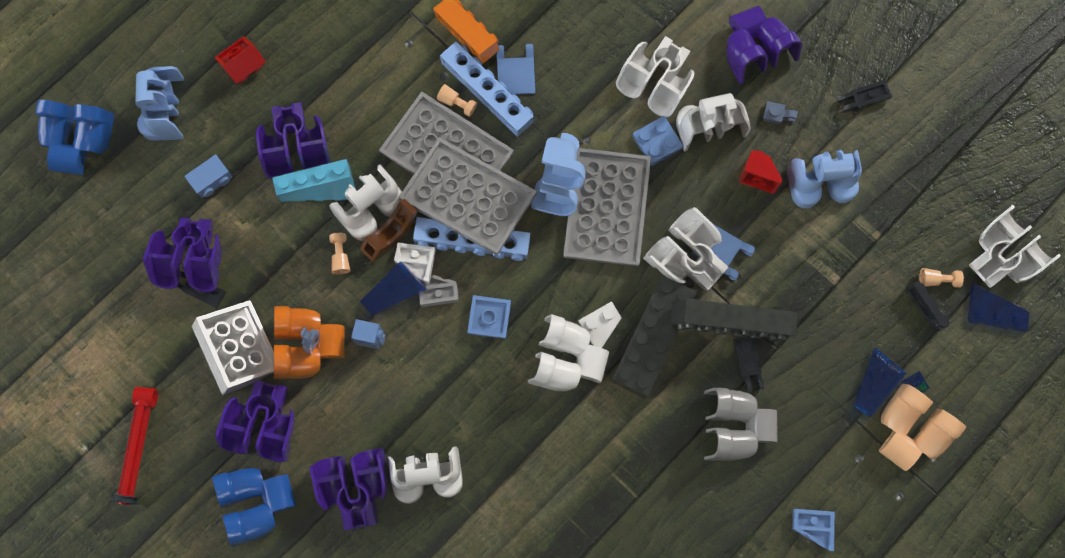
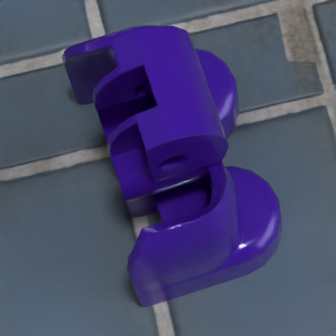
[726,6,802,84]
[256,102,331,179]
[143,218,222,292]
[215,380,295,462]
[310,448,388,530]

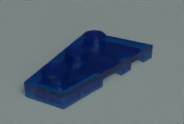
[360,261,427,315]
[968,284,1030,332]
[854,348,907,418]

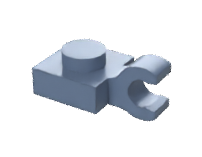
[763,101,798,125]
[300,327,320,355]

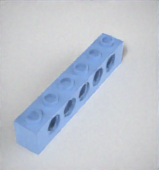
[440,41,534,137]
[413,217,530,261]

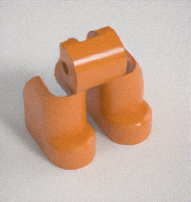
[274,306,345,379]

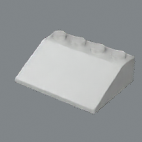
[192,301,274,395]

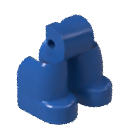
[35,100,114,175]
[212,468,297,547]

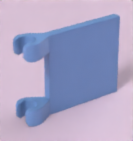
[497,44,535,95]
[691,223,755,281]

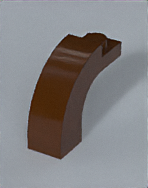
[360,199,418,262]

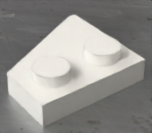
[394,243,436,284]
[578,302,621,348]

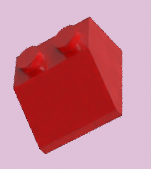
[214,36,266,84]
[738,150,782,194]

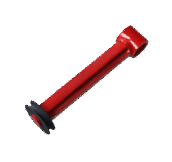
[109,386,158,506]

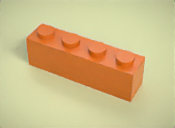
[433,0,499,64]

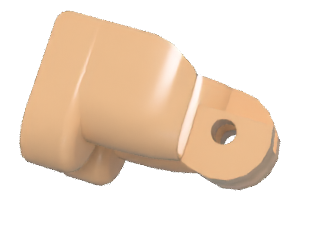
[879,384,967,471]

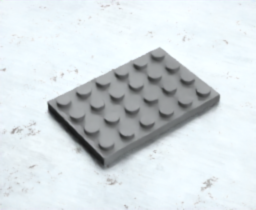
[379,92,514,174]
[399,137,537,256]
[563,148,651,267]

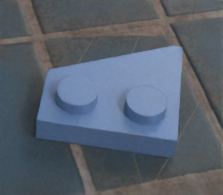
[792,509,835,551]

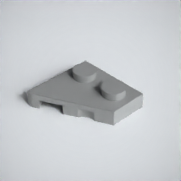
[417,275,459,308]

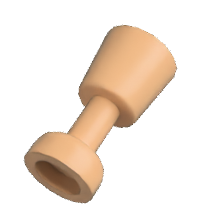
[436,84,477,117]
[329,233,351,274]
[919,268,964,288]

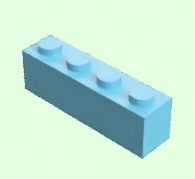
[272,159,355,202]

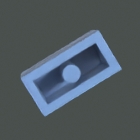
[185,154,233,199]
[351,319,386,350]

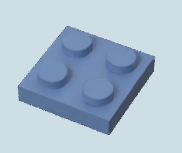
[632,116,684,166]
[467,295,511,339]

